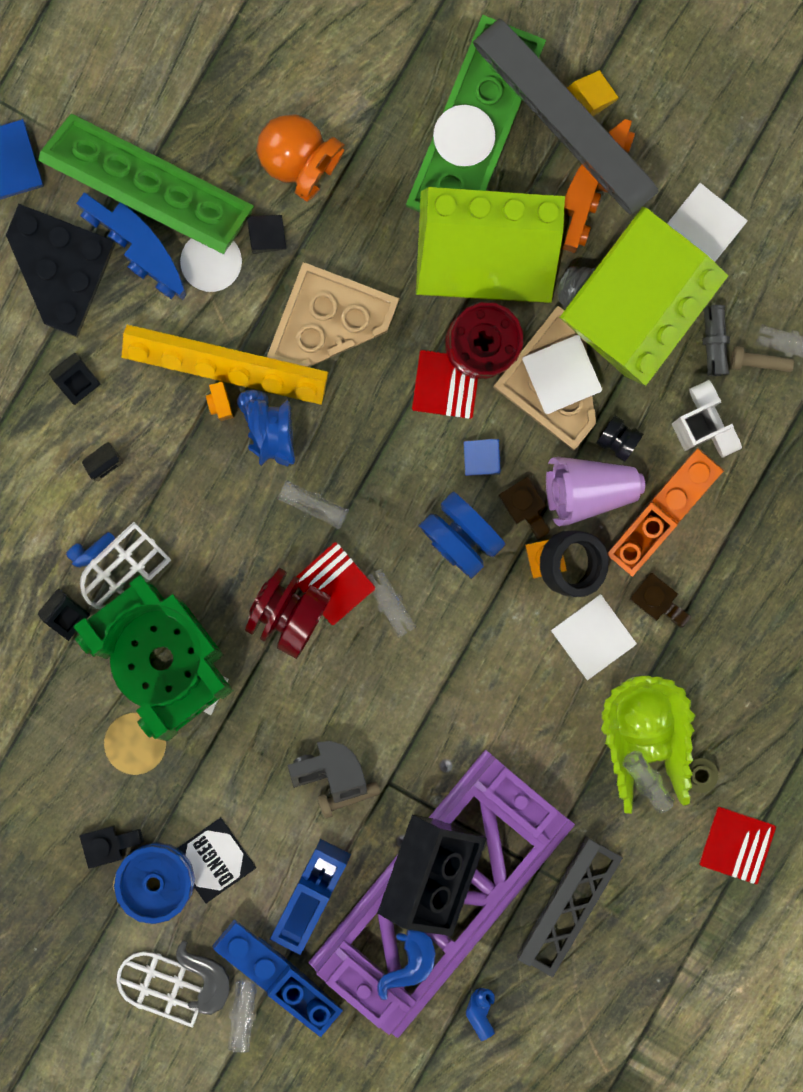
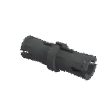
[702,305,730,376]

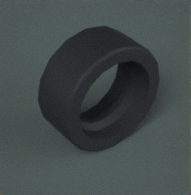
[540,531,609,597]

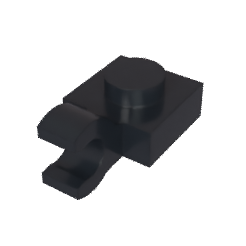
[79,825,144,869]

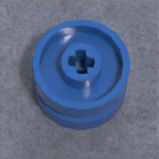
[419,492,506,579]
[114,842,195,924]

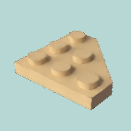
[267,262,400,367]
[493,306,596,451]

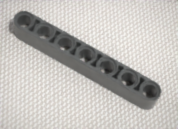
[473,18,659,215]

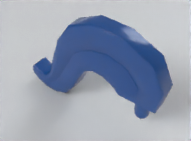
[377,930,436,1000]

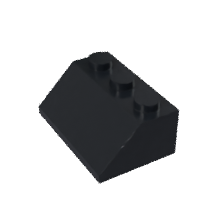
[377,814,487,936]

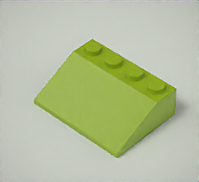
[416,187,565,303]
[559,207,729,386]

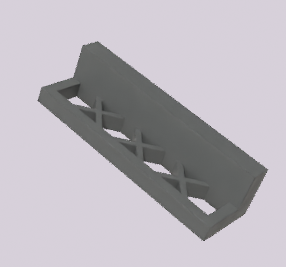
[517,836,623,978]

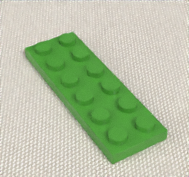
[406,15,546,212]
[38,113,254,254]

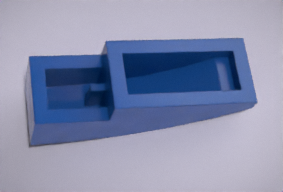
[270,839,351,955]

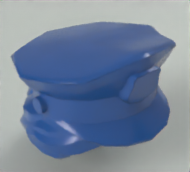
[237,390,295,466]

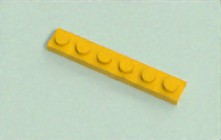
[121,324,328,405]

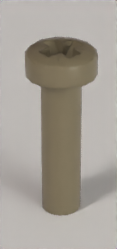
[731,346,794,372]
[318,782,381,819]

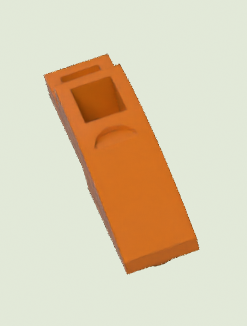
[562,119,635,253]
[607,447,724,577]

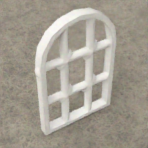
[80,522,171,610]
[116,951,202,1028]

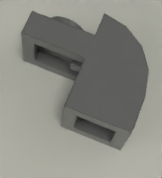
[287,741,368,803]

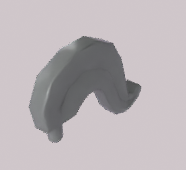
[176,941,229,1015]

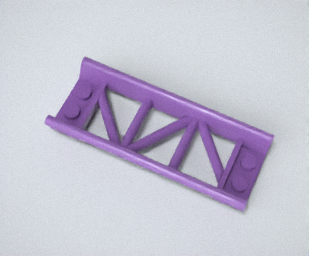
[308,749,575,1038]

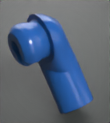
[66,532,116,568]
[466,988,495,1041]

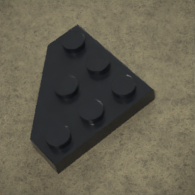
[6,203,116,338]

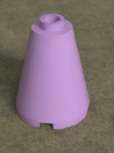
[546,457,645,526]

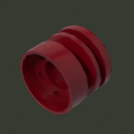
[445,302,523,379]
[245,568,331,659]

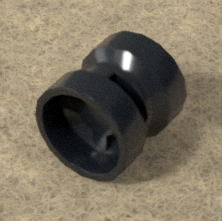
[596,415,644,462]

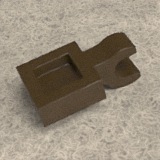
[498,477,550,540]
[629,573,691,628]

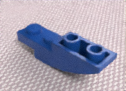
[76,192,187,300]
[212,919,343,1037]

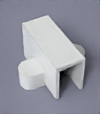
[672,380,742,458]

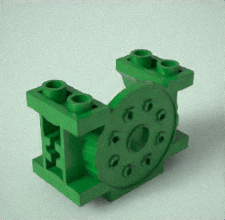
[73,575,234,741]

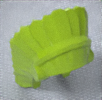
[601,676,695,814]

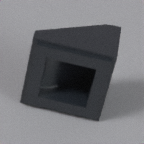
[247,215,287,254]
[49,353,101,405]
[82,442,123,481]
[38,589,91,641]

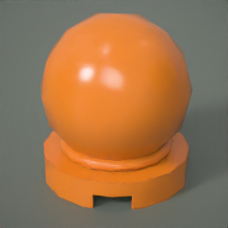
[256,114,345,202]

